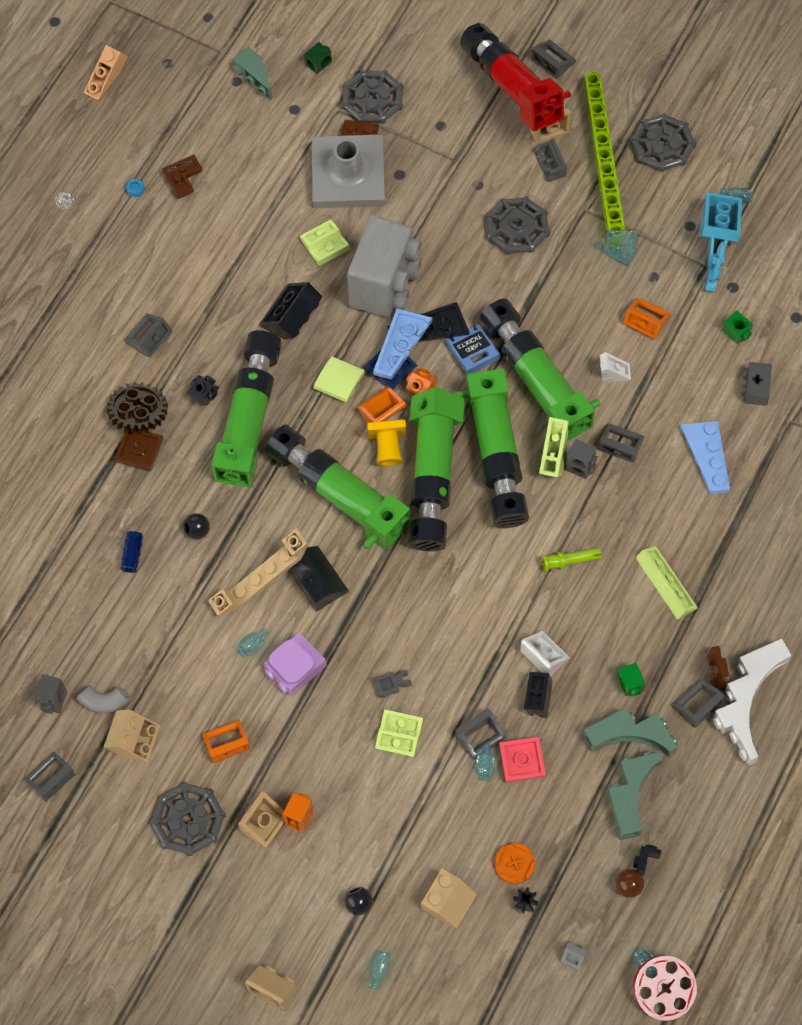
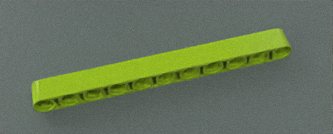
[584,71,625,246]

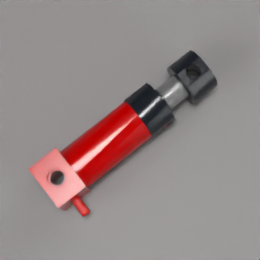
[460,23,571,132]

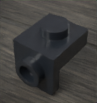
[633,845,662,876]

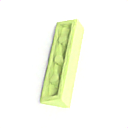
[636,546,698,619]

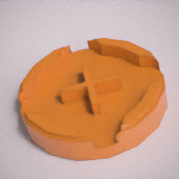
[494,843,535,885]

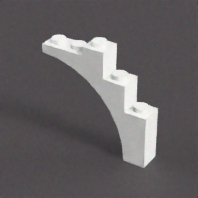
[713,639,791,766]

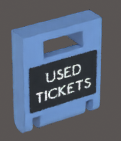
[446,324,500,374]

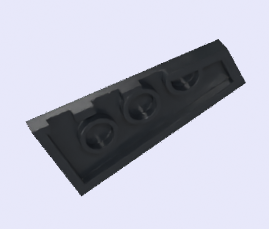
[387,302,470,342]

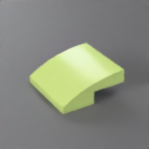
[300,220,351,266]
[314,356,365,403]
[375,709,424,757]

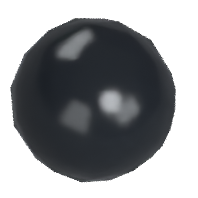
[183,513,210,540]
[344,887,373,916]

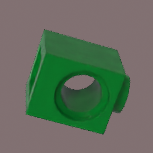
[722,310,753,344]
[617,662,645,696]

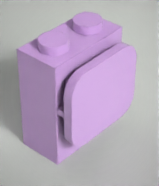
[264,633,327,697]

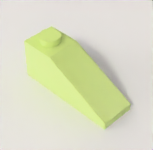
[539,417,569,477]

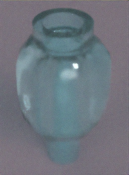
[720,186,753,204]
[237,628,270,658]
[475,743,495,781]
[632,948,656,978]
[368,950,392,990]

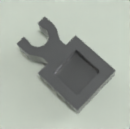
[374,670,412,698]

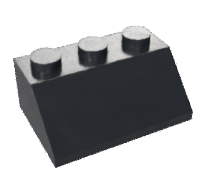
[259,282,323,339]
[288,546,349,612]

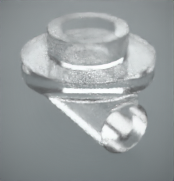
[55,192,76,210]

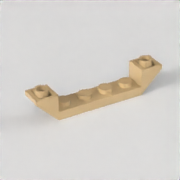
[208,528,308,616]

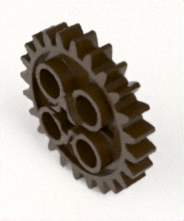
[106,382,168,434]

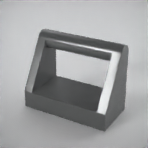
[531,40,576,79]
[124,313,173,357]
[599,423,645,463]
[673,679,725,728]
[455,708,507,760]
[24,752,76,802]

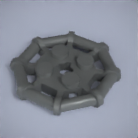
[341,69,404,124]
[629,113,697,172]
[484,196,551,254]
[150,782,226,856]

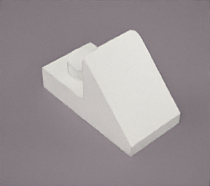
[600,352,631,382]

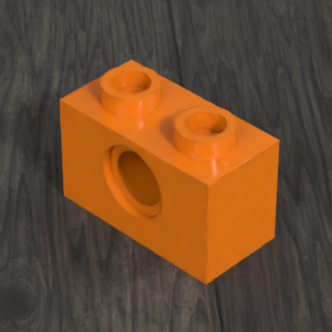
[283,793,314,833]

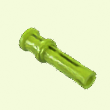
[542,547,602,572]

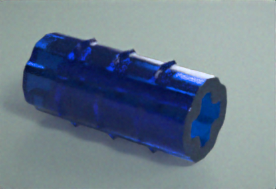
[120,531,143,573]

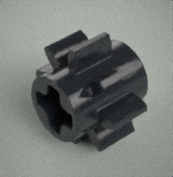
[513,887,539,915]

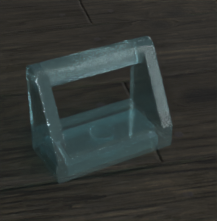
[603,230,639,266]

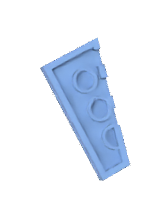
[373,309,432,380]
[680,421,730,494]

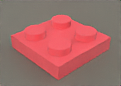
[499,737,546,783]

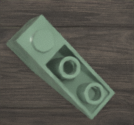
[233,46,272,100]

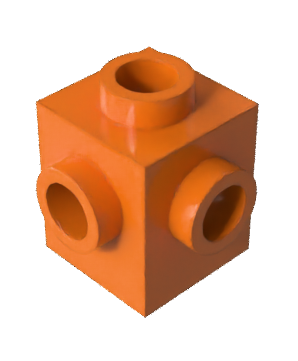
[406,368,438,395]

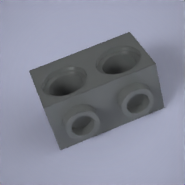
[566,439,598,479]

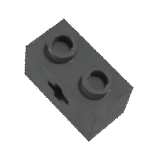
[742,362,772,406]
[34,674,67,714]

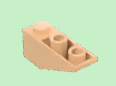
[83,45,128,100]

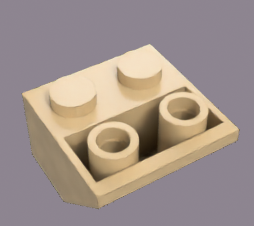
[104,710,160,763]

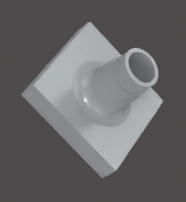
[312,134,385,208]

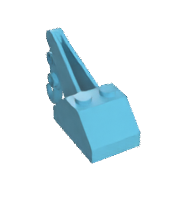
[699,192,742,292]

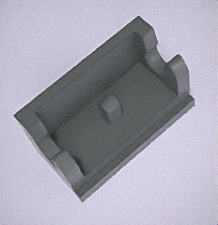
[535,138,567,182]

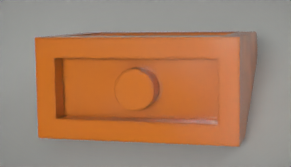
[623,297,671,339]
[357,387,406,423]
[202,720,250,763]

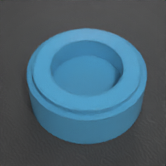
[126,179,145,198]

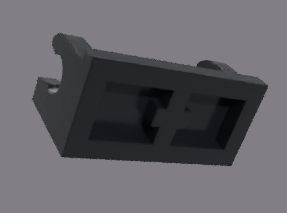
[524,672,553,718]

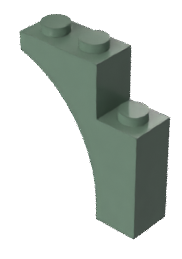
[583,708,678,757]
[607,751,662,840]

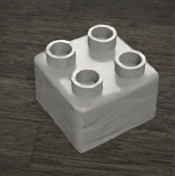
[347,214,422,318]

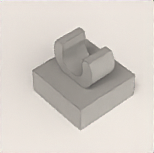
[560,941,587,970]

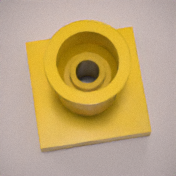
[367,420,406,466]

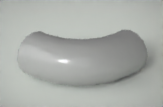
[76,685,132,714]

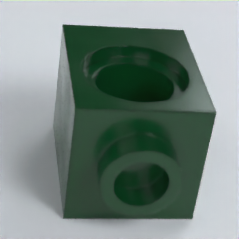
[304,42,332,74]

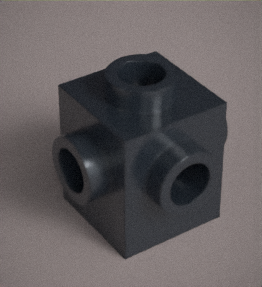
[186,375,220,406]

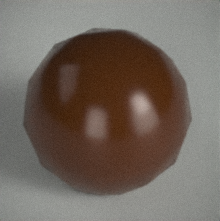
[616,869,644,898]

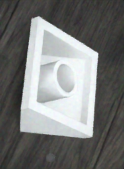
[521,631,570,676]

